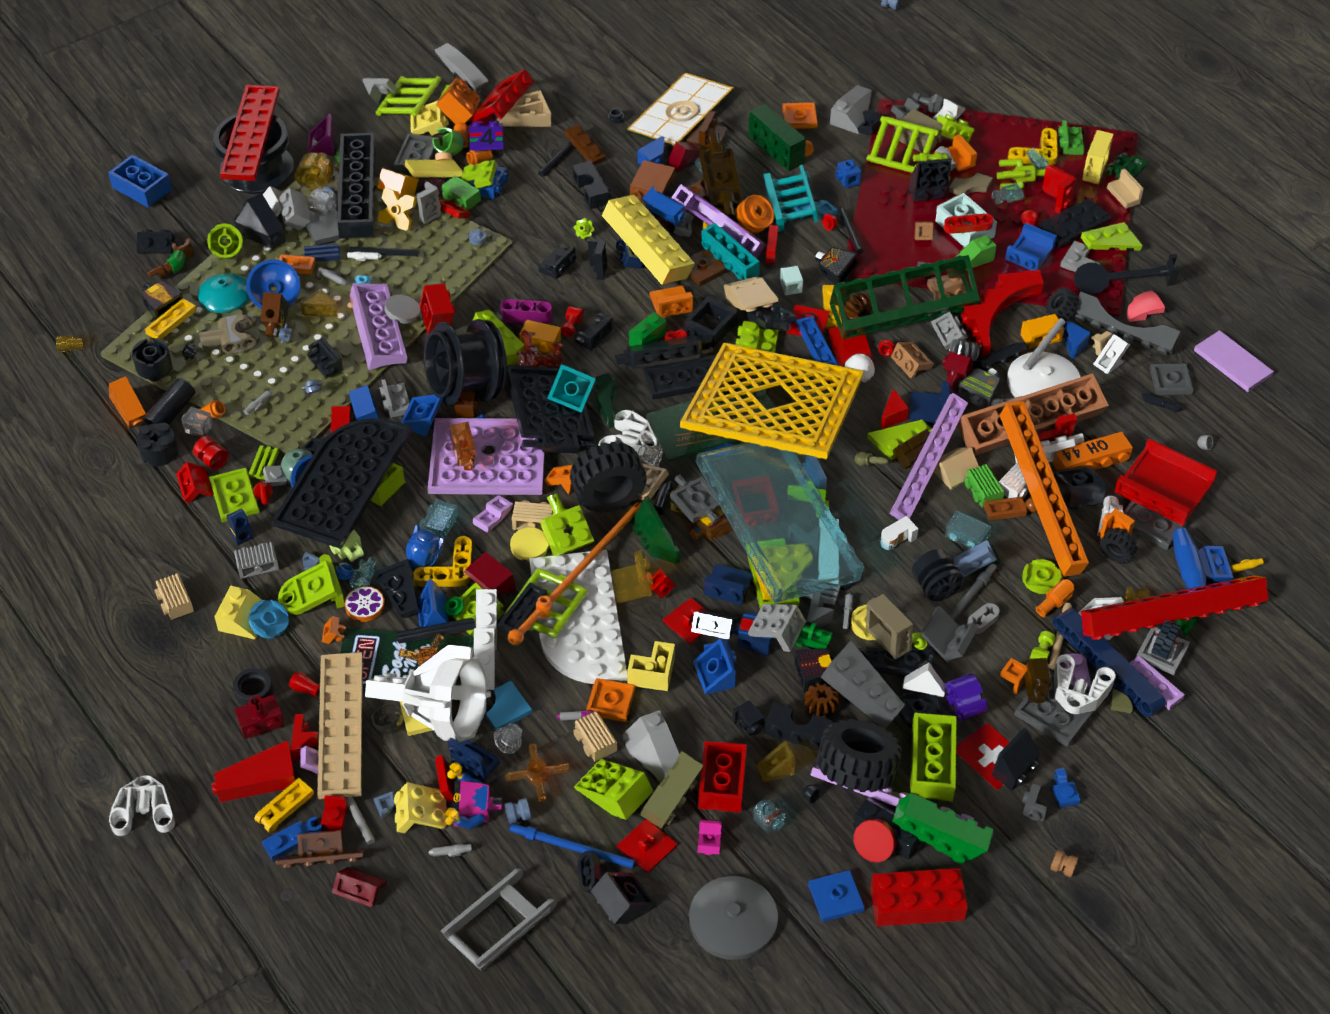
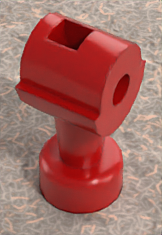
[561,306,584,337]

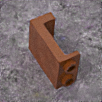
[630,160,675,201]

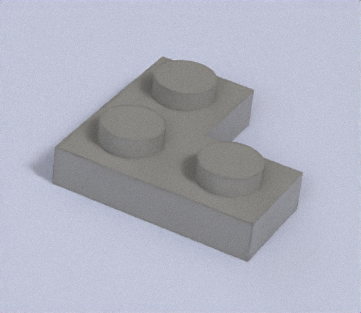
[1060,241,1100,272]

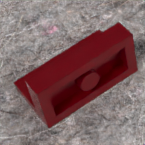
[332,867,387,907]

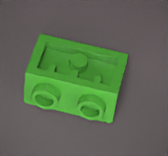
[1058,120,1084,155]

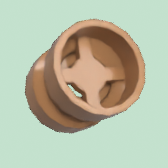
[1050,850,1078,878]

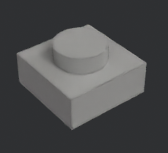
[263,466,287,486]

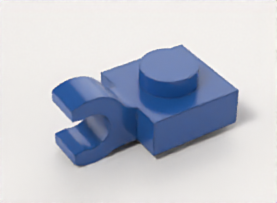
[1052,768,1080,808]

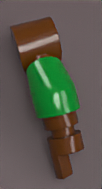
[146,238,194,279]

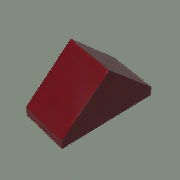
[667,142,700,172]

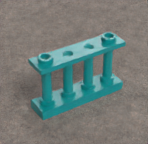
[763,165,820,232]

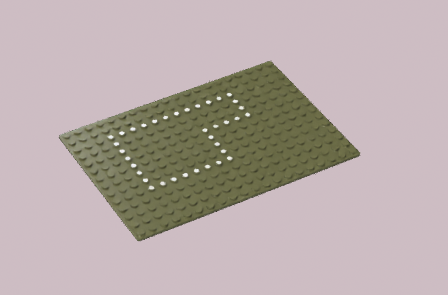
[101,154,512,454]

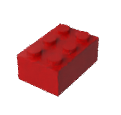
[698,741,747,812]

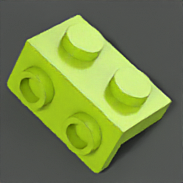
[936,114,974,143]

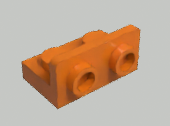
[1099,508,1135,542]

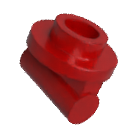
[253,482,273,504]

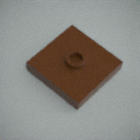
[689,249,727,286]

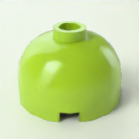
[207,223,243,259]

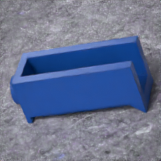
[642,185,687,226]

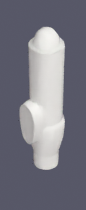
[347,252,382,261]

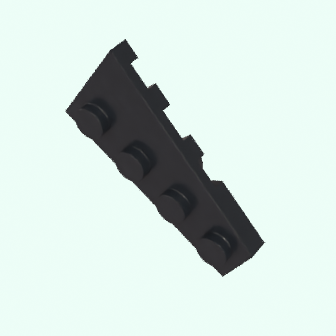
[858,647,934,677]

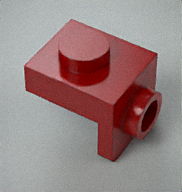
[646,569,676,599]

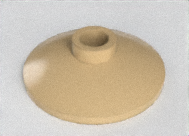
[666,101,698,121]

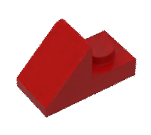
[291,714,319,761]

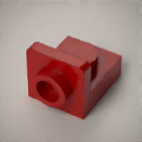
[321,795,348,830]

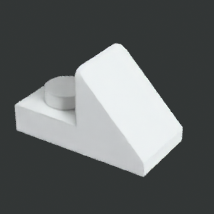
[933,99,965,120]
[1093,334,1130,374]

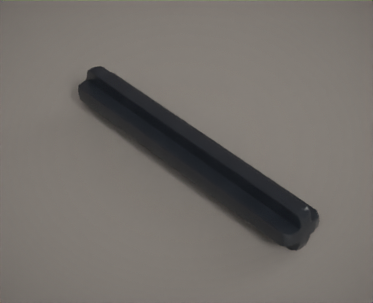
[396,617,476,643]

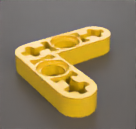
[1008,128,1057,166]
[413,536,473,587]

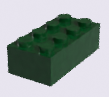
[748,104,806,172]

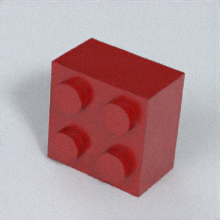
[419,283,455,335]

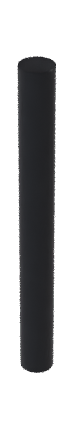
[538,141,574,177]
[839,208,863,254]
[349,247,419,257]

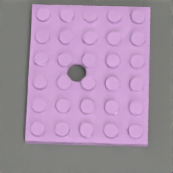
[428,418,545,495]

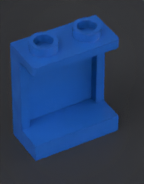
[1005,223,1057,271]

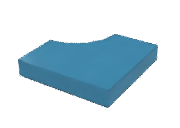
[486,681,532,732]

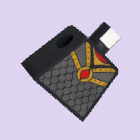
[815,247,860,284]

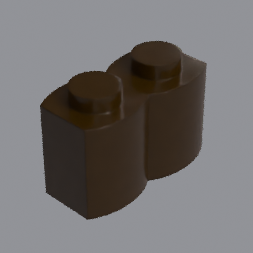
[1024,658,1052,704]

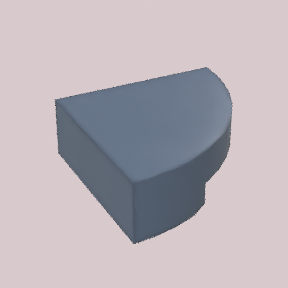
[303,552,320,571]
[373,791,395,819]

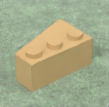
[494,90,551,127]

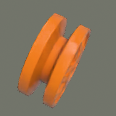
[736,195,774,234]

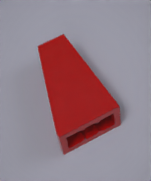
[211,741,295,802]

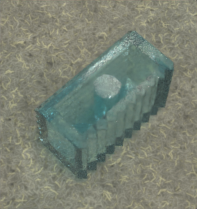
[419,499,459,539]
[945,510,992,549]

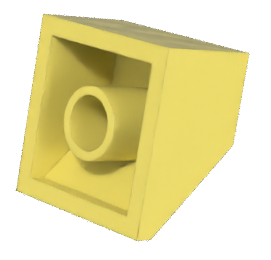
[215,586,262,640]

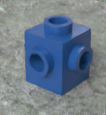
[835,159,861,188]

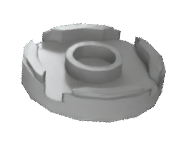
[384,295,420,323]

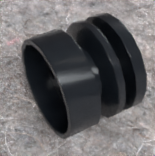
[911,549,964,601]

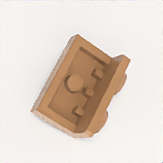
[927,275,968,300]

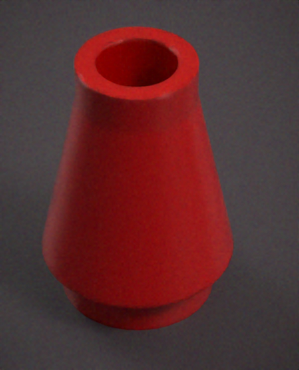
[289,672,320,697]

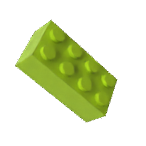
[910,713,956,801]

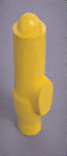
[1230,558,1264,573]

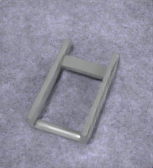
[441,868,556,972]

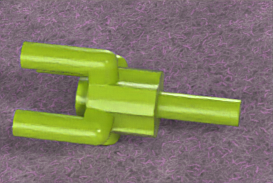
[997,159,1045,191]

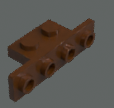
[276,830,365,868]

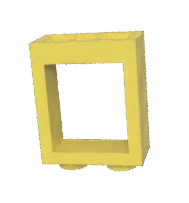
[1082,130,1113,184]

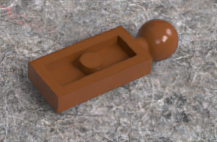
[984,497,1037,521]

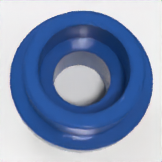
[335,563,354,580]

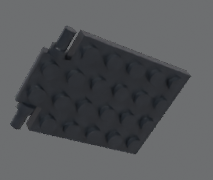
[506,365,596,454]

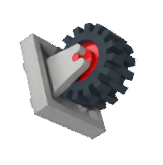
[1136,620,1190,675]

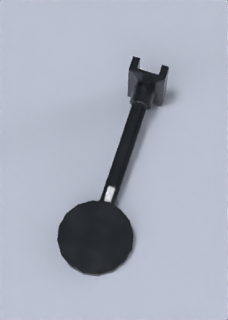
[1074,254,1180,295]

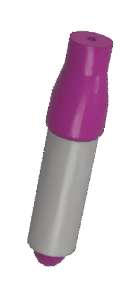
[557,711,595,720]

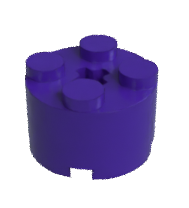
[945,673,987,722]

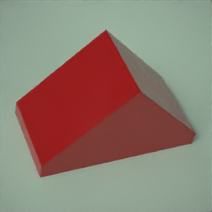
[881,390,909,429]

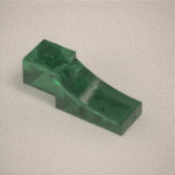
[595,373,618,429]

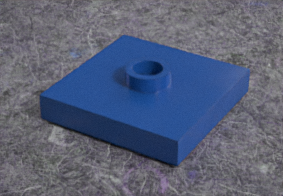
[808,870,864,922]

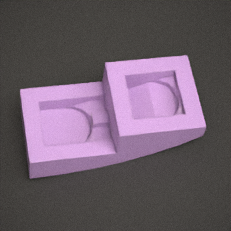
[473,495,513,533]

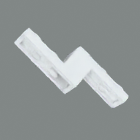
[474,589,497,690]

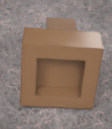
[915,221,933,240]

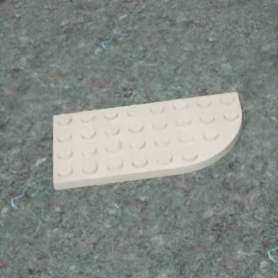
[529,550,627,684]

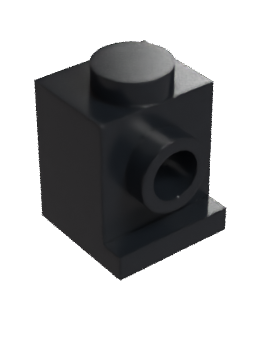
[732,700,764,736]

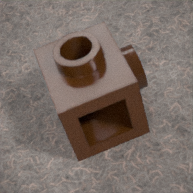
[455,392,479,418]

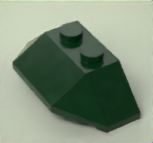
[633,496,680,564]

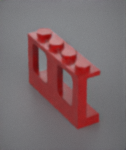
[469,69,535,124]

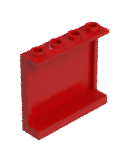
[1114,438,1217,526]

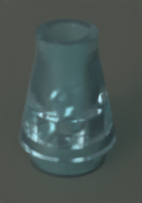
[1026,148,1048,170]

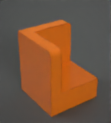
[1000,658,1027,694]

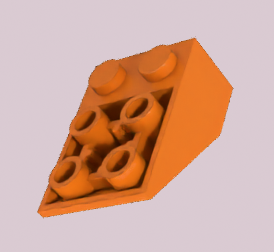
[436,77,481,124]

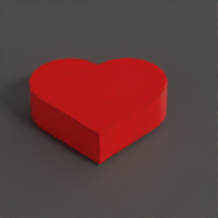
[664,329,687,340]

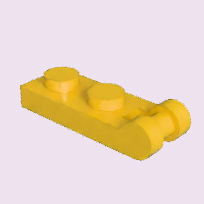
[254,778,314,833]

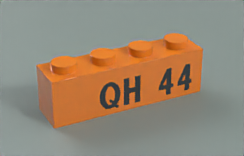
[1052,432,1133,471]

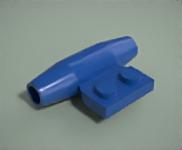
[1172,528,1233,589]

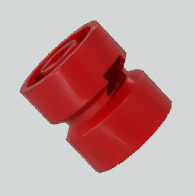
[193,436,229,470]

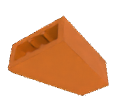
[109,376,146,428]

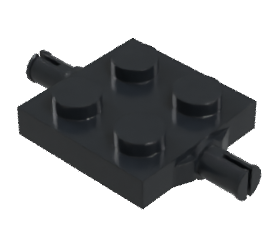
[747,304,796,331]

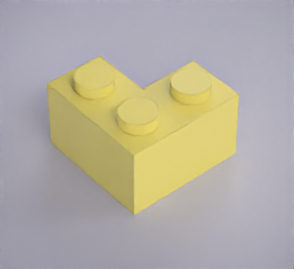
[627,641,675,691]

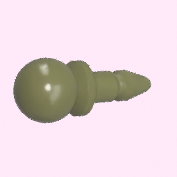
[854,451,888,466]

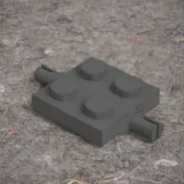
[670,475,724,524]

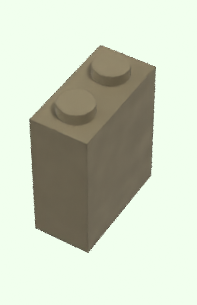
[893,109,945,153]

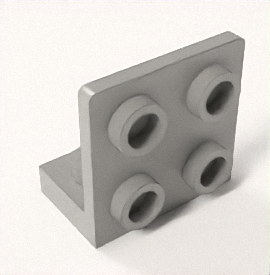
[748,604,806,652]

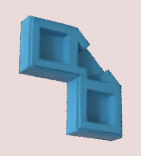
[790,200,838,219]

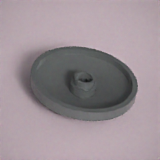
[689,876,778,960]

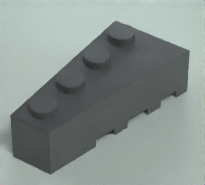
[821,641,905,729]

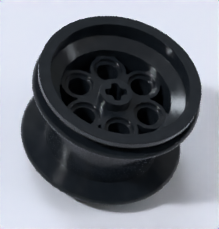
[213,113,294,194]
[424,319,507,405]

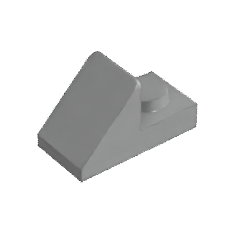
[363,78,397,103]

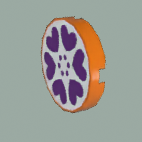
[344,586,385,622]

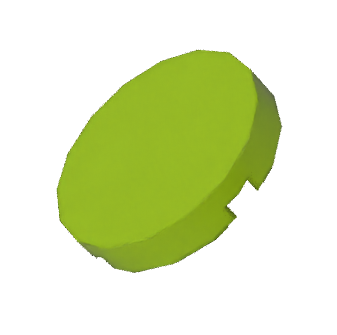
[1022,559,1062,594]

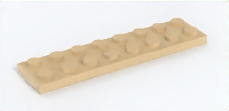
[318,652,363,799]

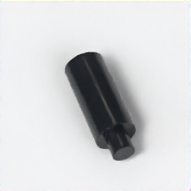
[653,480,673,515]

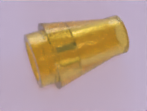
[56,334,83,352]

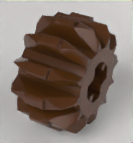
[844,292,872,320]
[804,682,839,717]

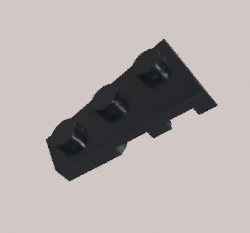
[373,559,421,618]

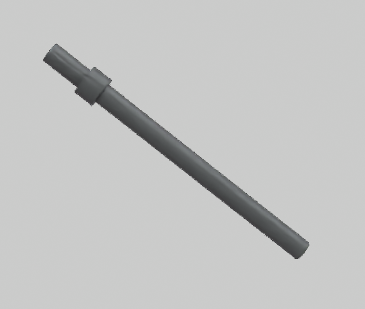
[928,563,997,647]

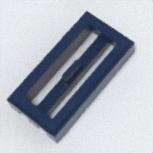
[304,243,340,262]

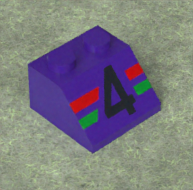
[469,121,504,151]

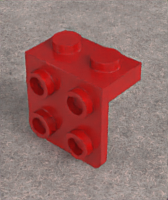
[1042,164,1076,213]

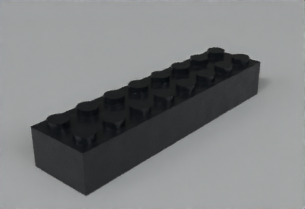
[337,133,376,238]

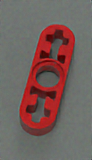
[943,213,994,234]
[766,225,778,265]

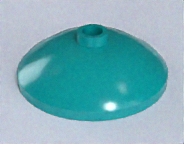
[198,273,250,313]

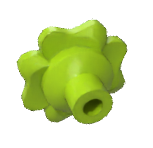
[574,218,595,239]

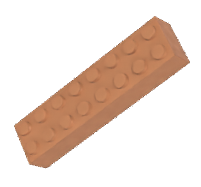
[957,373,1109,456]

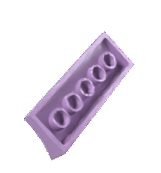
[350,283,407,370]

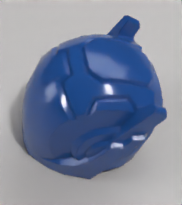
[406,524,445,572]

